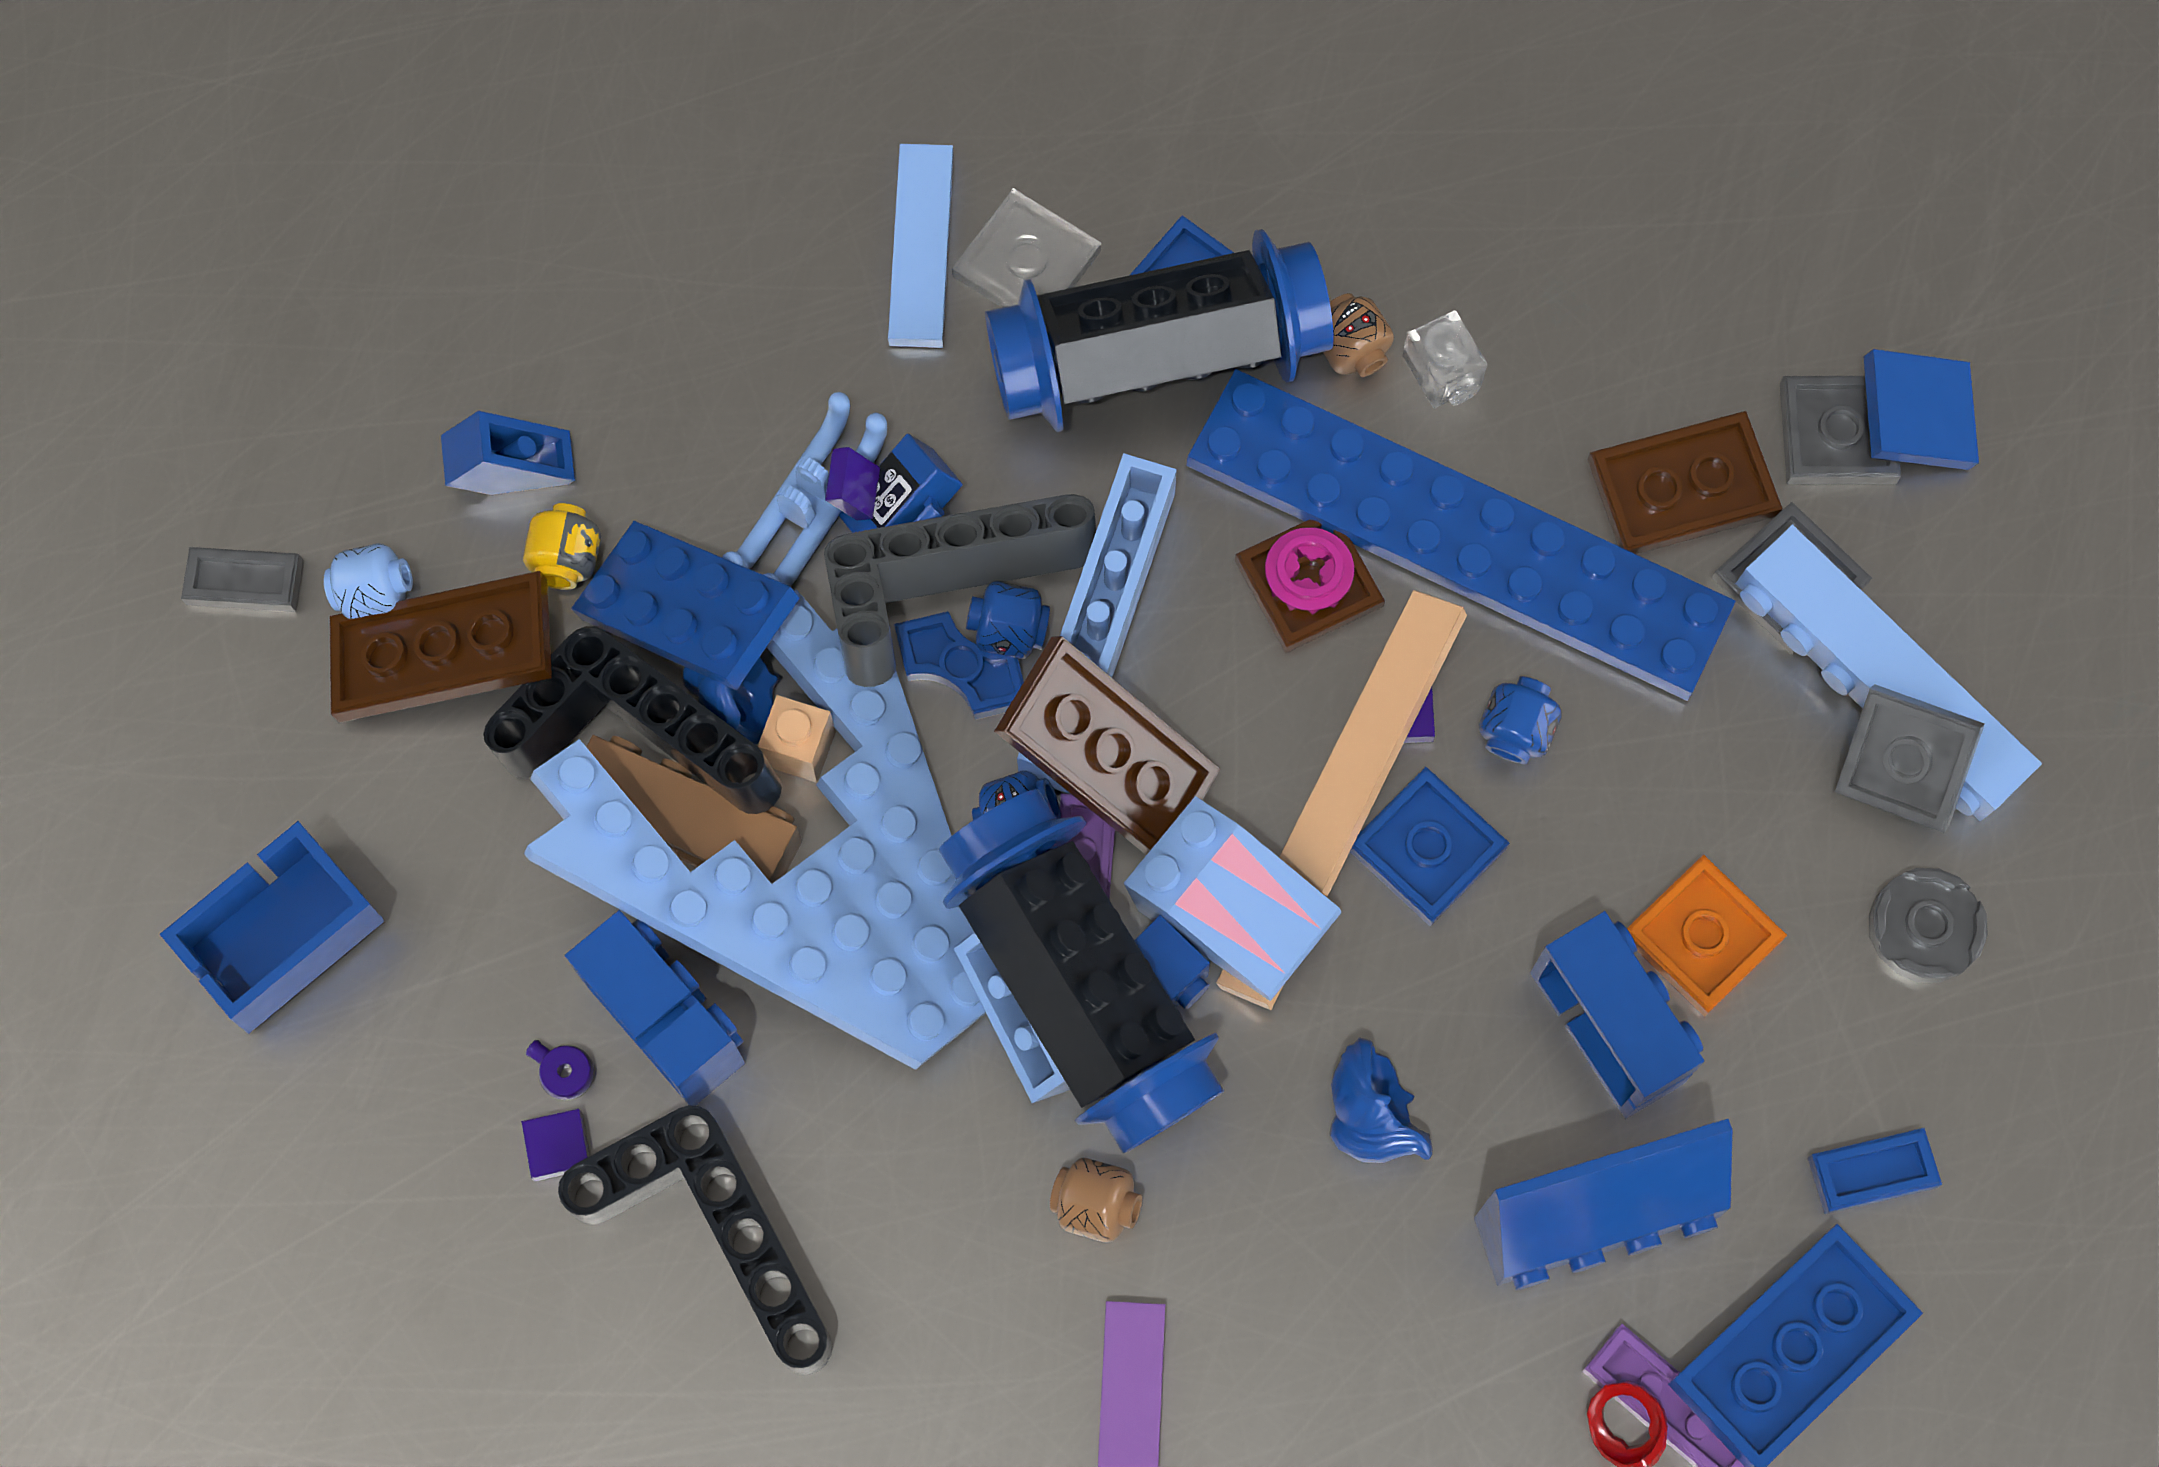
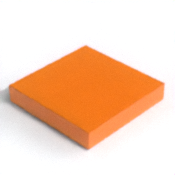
[1627,854,1787,1017]

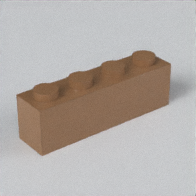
[586,735,802,884]

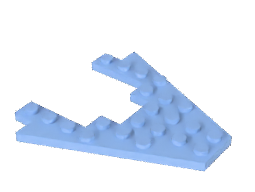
[524,589,986,1070]

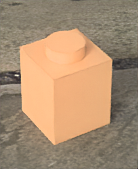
[757,695,836,783]

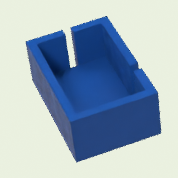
[160,821,385,1034]
[564,910,745,1106]
[1530,911,1705,1119]

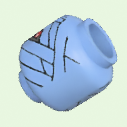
[324,543,413,619]

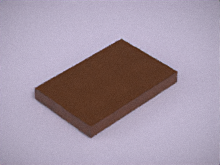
[1587,411,1783,554]

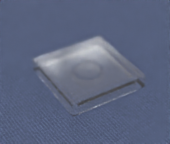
[952,188,1101,308]

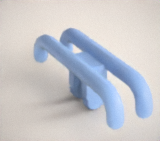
[722,392,887,587]

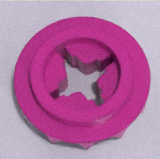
[1265,528,1354,615]

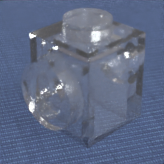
[1402,310,1488,409]

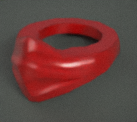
[1587,1381,1668,1467]

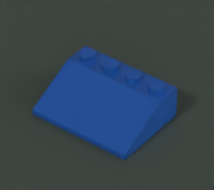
[1474,1119,1733,1290]

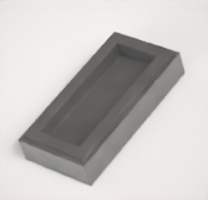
[181,547,304,612]

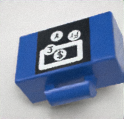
[839,434,963,533]

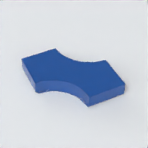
[894,611,1024,720]

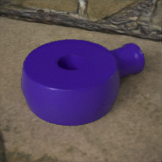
[526,1040,594,1100]

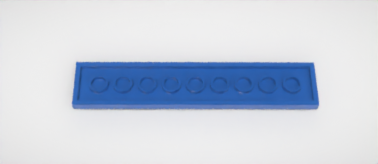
[1186,369,1736,701]

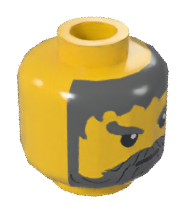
[523,503,601,590]

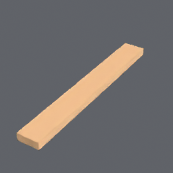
[1216,590,1467,1010]

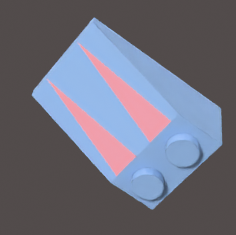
[1124,796,1341,1001]

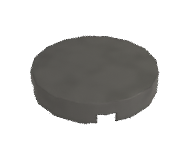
[1869,868,1988,983]

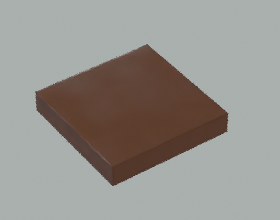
[1235,519,1385,653]

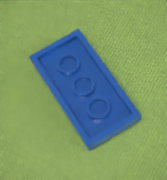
[571,521,800,690]
[1668,1224,1923,1467]

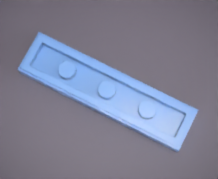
[888,144,954,348]

